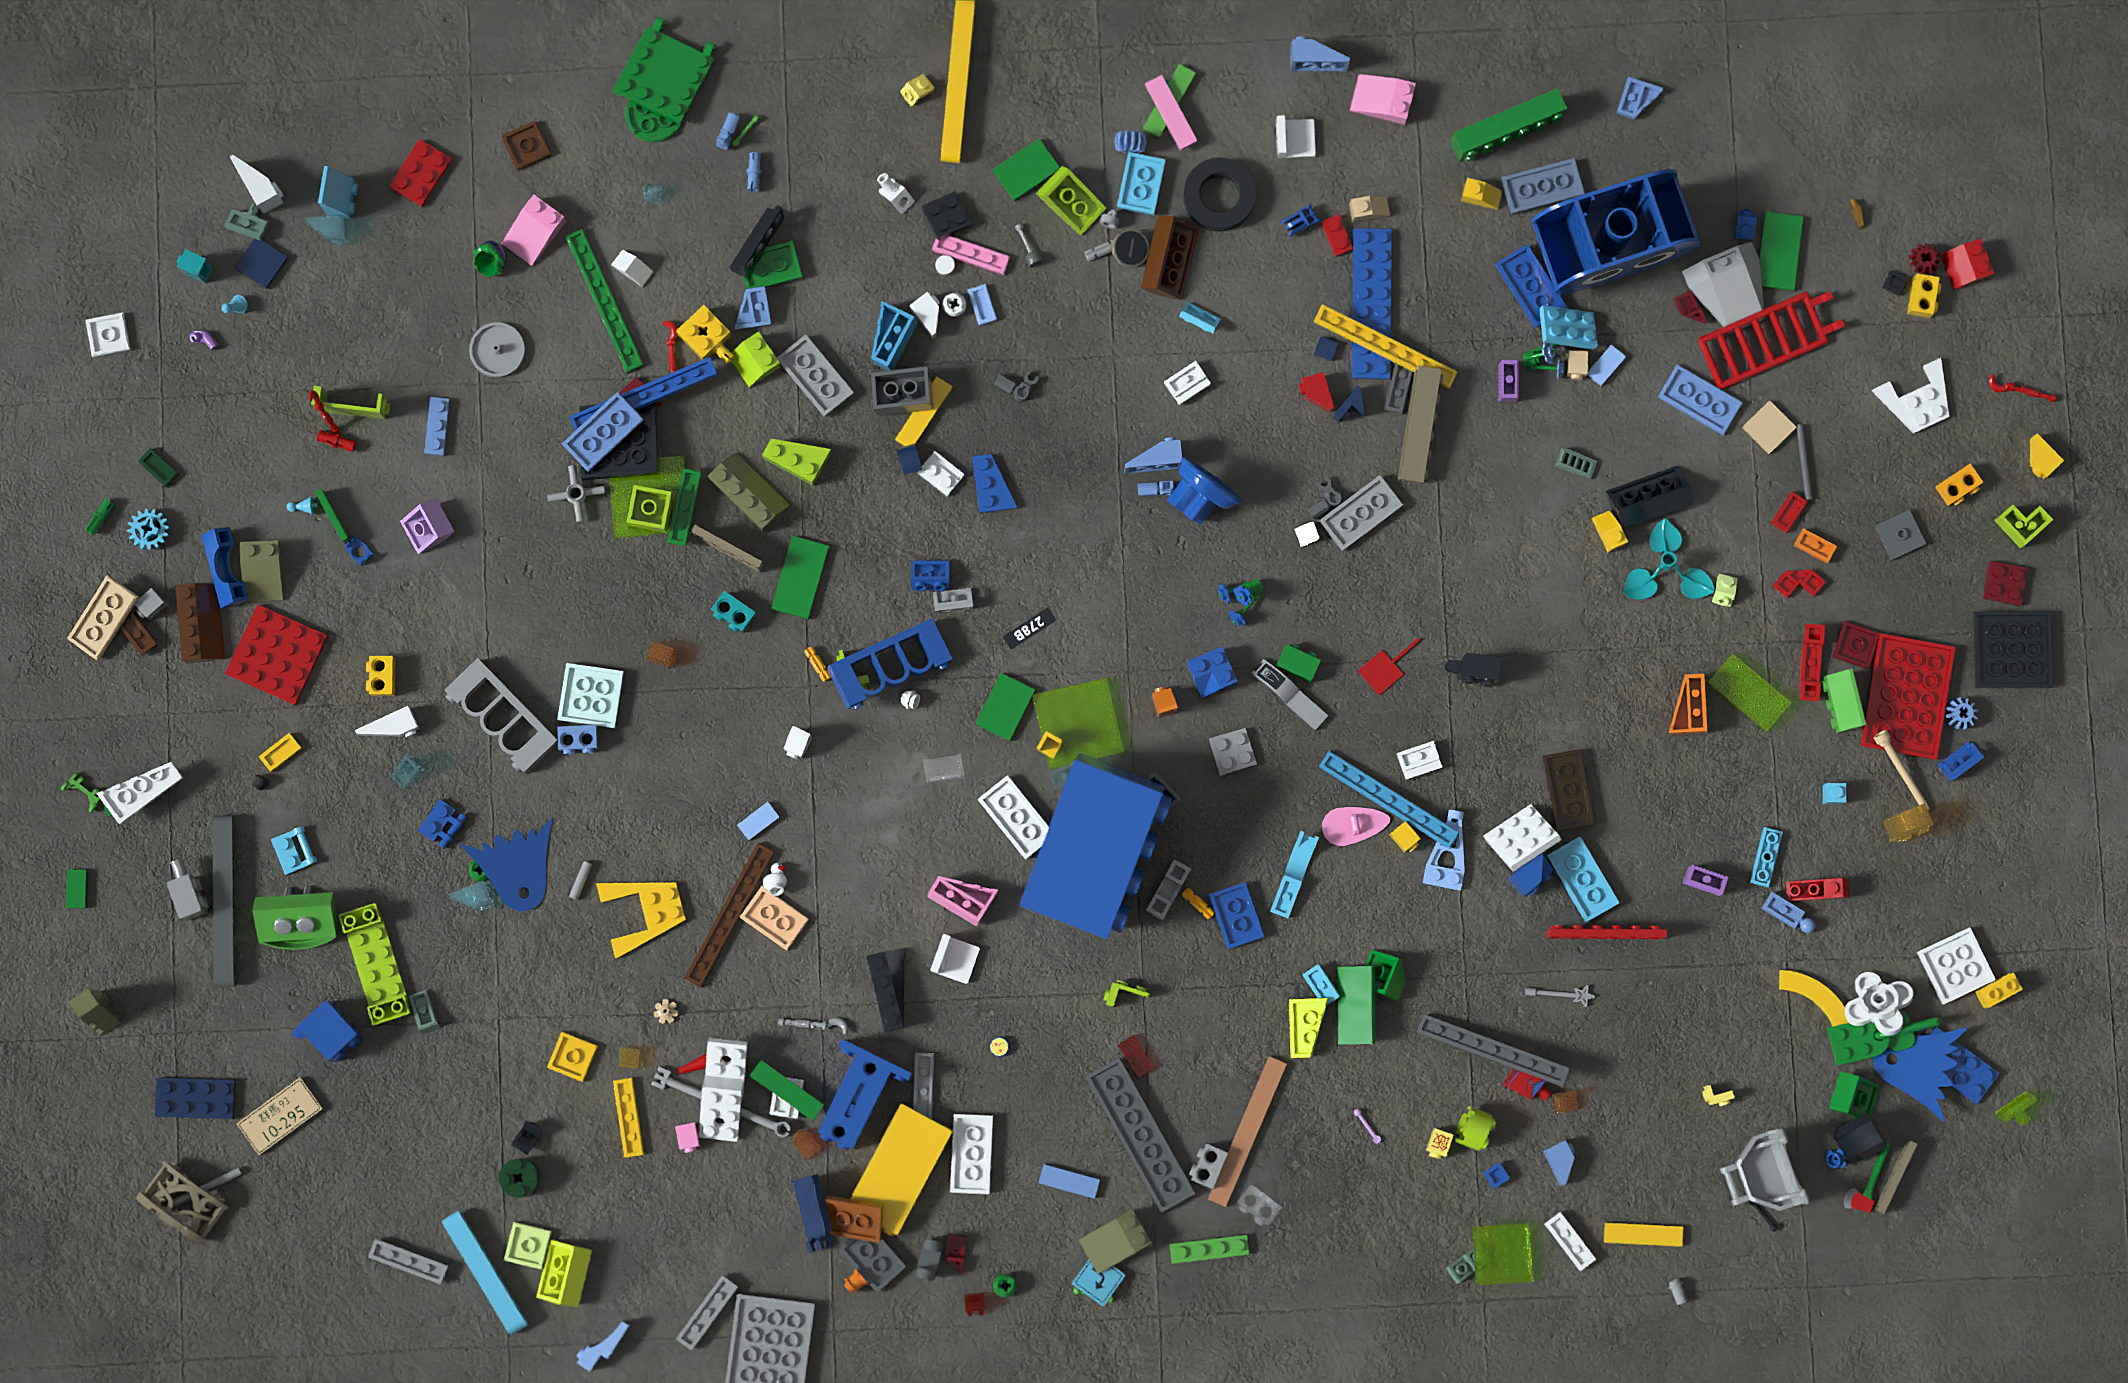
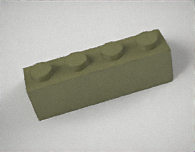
[708,453,790,532]

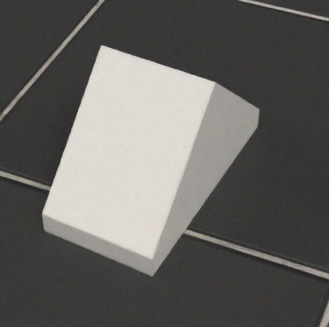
[612,250,653,287]

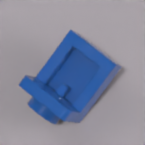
[1734,209,1757,239]

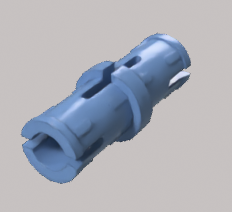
[747,152,762,192]

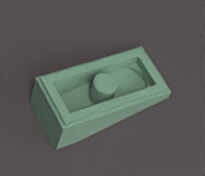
[408,989,440,1034]

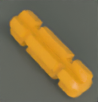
[805,646,831,682]
[1182,888,1215,919]

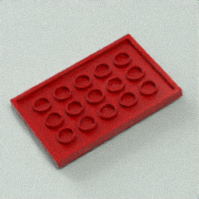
[1860,633,1955,760]

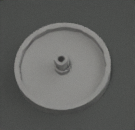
[469,322,525,378]

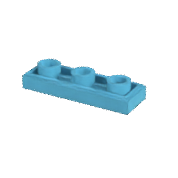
[1749,827,1783,888]

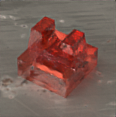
[964,1293,985,1317]

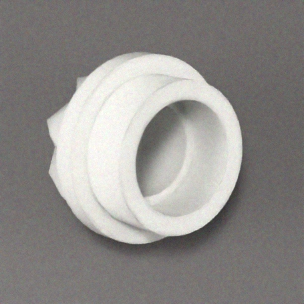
[901,690,920,709]

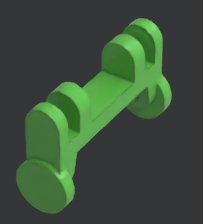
[61,772,101,813]

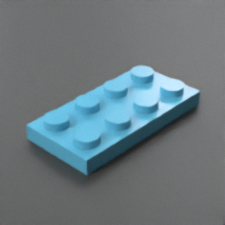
[1546,837,1619,923]

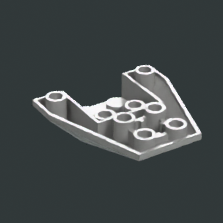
[1682,242,1765,334]

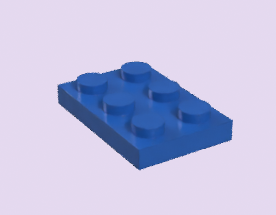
[1209,882,1264,950]

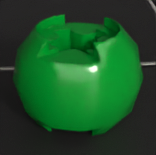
[468,860,489,882]
[993,1273,1018,1298]

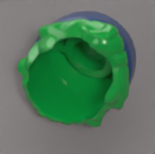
[473,240,506,277]

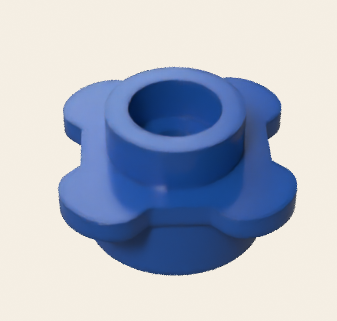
[1826,1149,1846,1169]

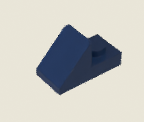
[1333,386,1364,422]

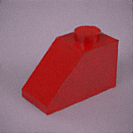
[1298,372,1334,412]

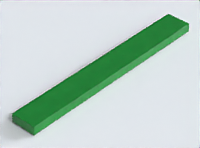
[565,229,644,373]

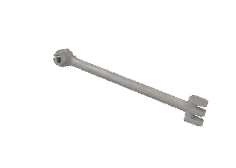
[651,1067,791,1137]

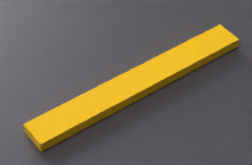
[1314,304,1457,389]

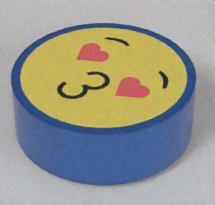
[989,1037,1009,1057]

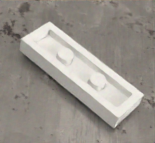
[1544,1212,1596,1271]

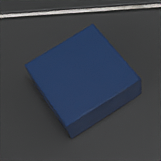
[1314,336,1338,361]

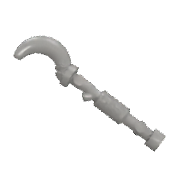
[778,1018,848,1034]

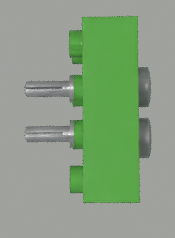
[253,886,338,950]

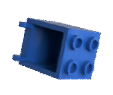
[292,1000,363,1062]

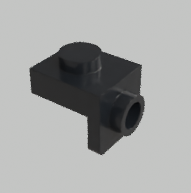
[511,1120,542,1155]

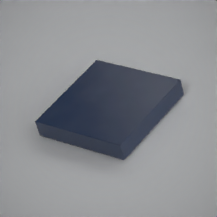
[235,239,288,289]

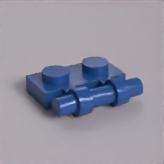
[418,799,467,849]

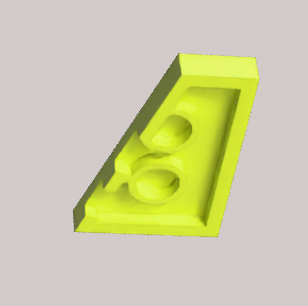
[1289,998,1328,1058]

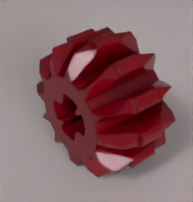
[1908,243,1941,275]

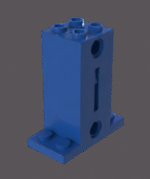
[818,1039,913,1151]

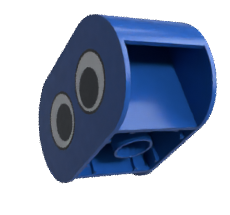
[1531,169,1702,295]

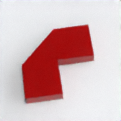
[1772,569,1827,599]

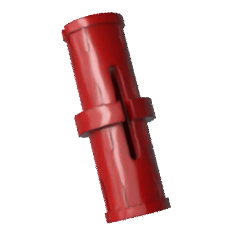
[316,429,357,453]

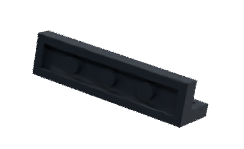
[730,205,785,278]

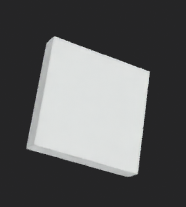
[86,312,131,358]

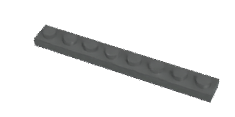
[1417,1014,1570,1087]

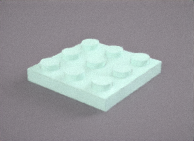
[557,663,624,729]

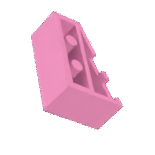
[927,876,998,927]

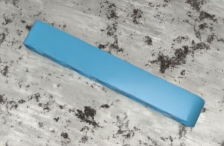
[442,1210,528,1336]

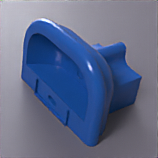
[1167,457,1242,525]

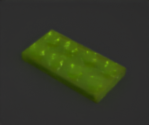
[1707,653,1792,732]

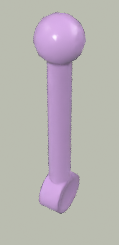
[1354,1109,1381,1143]

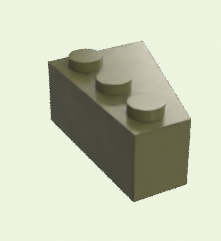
[68,988,122,1036]

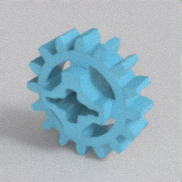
[127,509,170,551]

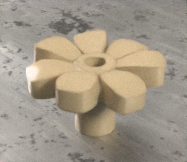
[654,999,679,1024]

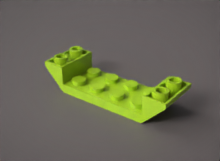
[338,903,410,1026]

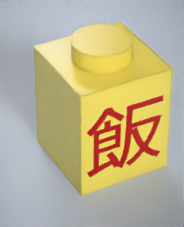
[1426,1128,1453,1159]

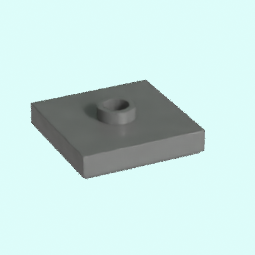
[1874,510,1926,560]

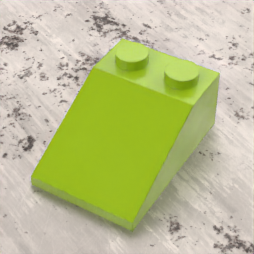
[1036,166,1106,235]

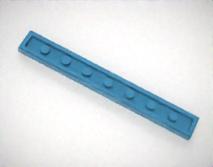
[1319,751,1460,849]

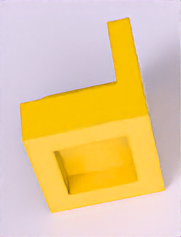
[1037,731,1063,759]

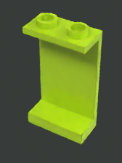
[311,386,390,419]

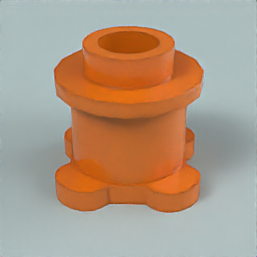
[844,1269,869,1294]

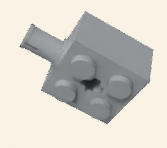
[166,859,210,921]

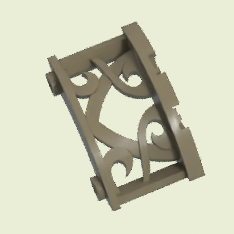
[135,1160,229,1246]

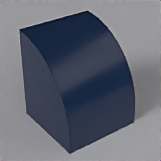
[896,443,922,475]

